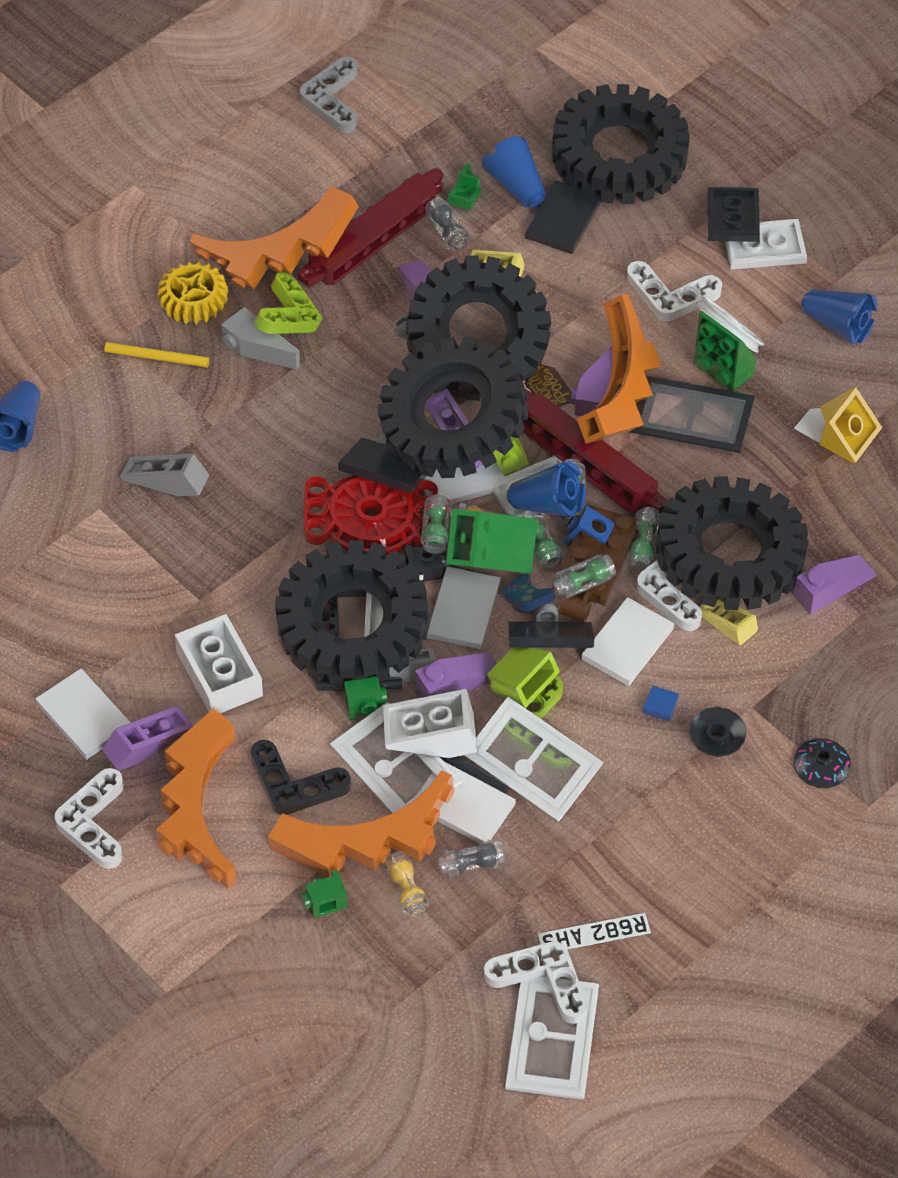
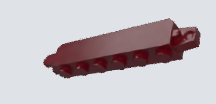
[298,168,443,288]
[522,390,667,516]

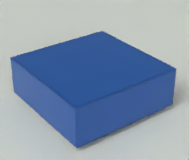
[643,685,679,721]

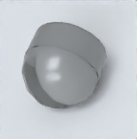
[394,315,408,338]
[536,602,558,622]

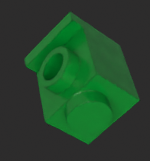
[344,676,388,720]
[300,869,347,919]

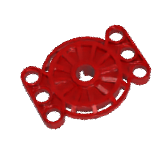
[304,475,439,555]

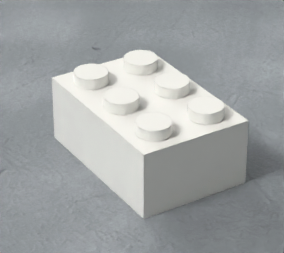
[175,614,263,713]

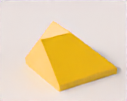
[819,387,882,463]

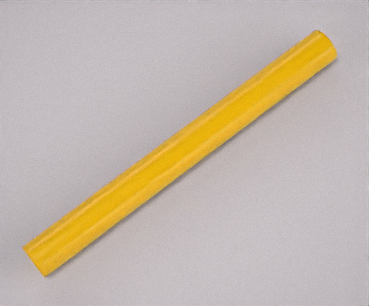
[105,342,210,368]

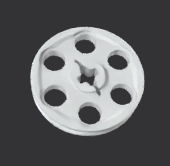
[695,295,765,353]

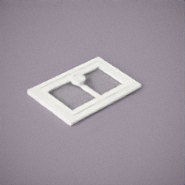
[464,697,603,822]
[330,702,462,814]
[505,976,599,1100]

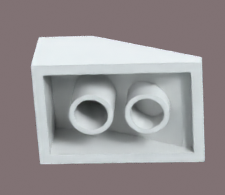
[383,689,477,758]

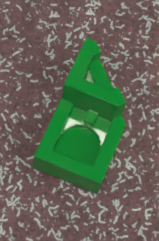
[447,163,481,211]

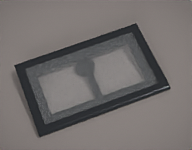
[630,376,755,453]

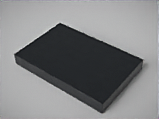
[525,180,601,254]
[708,187,760,242]
[338,437,427,493]
[508,621,594,648]

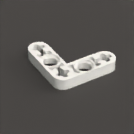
[627,261,722,322]
[636,560,702,631]
[55,768,124,869]
[484,942,587,1024]

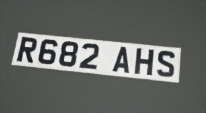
[538,913,651,950]

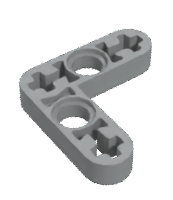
[300,57,358,133]

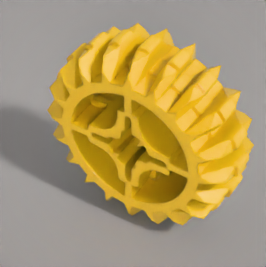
[157,261,228,325]

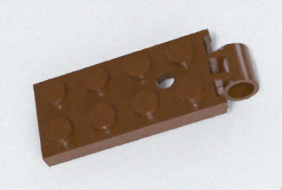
[552,505,641,622]

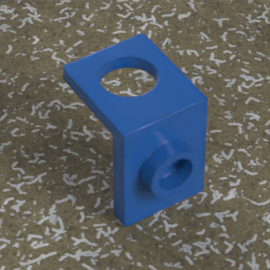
[563,506,615,545]

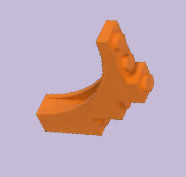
[189,186,359,290]
[576,293,662,444]
[156,708,236,888]
[268,770,455,878]

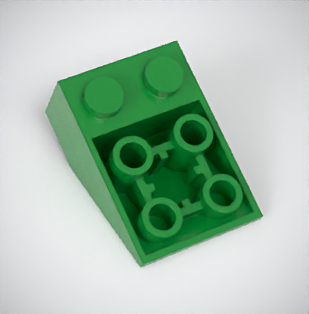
[694,311,756,392]
[446,509,538,574]

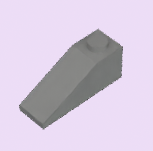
[221,307,300,369]
[120,454,209,496]

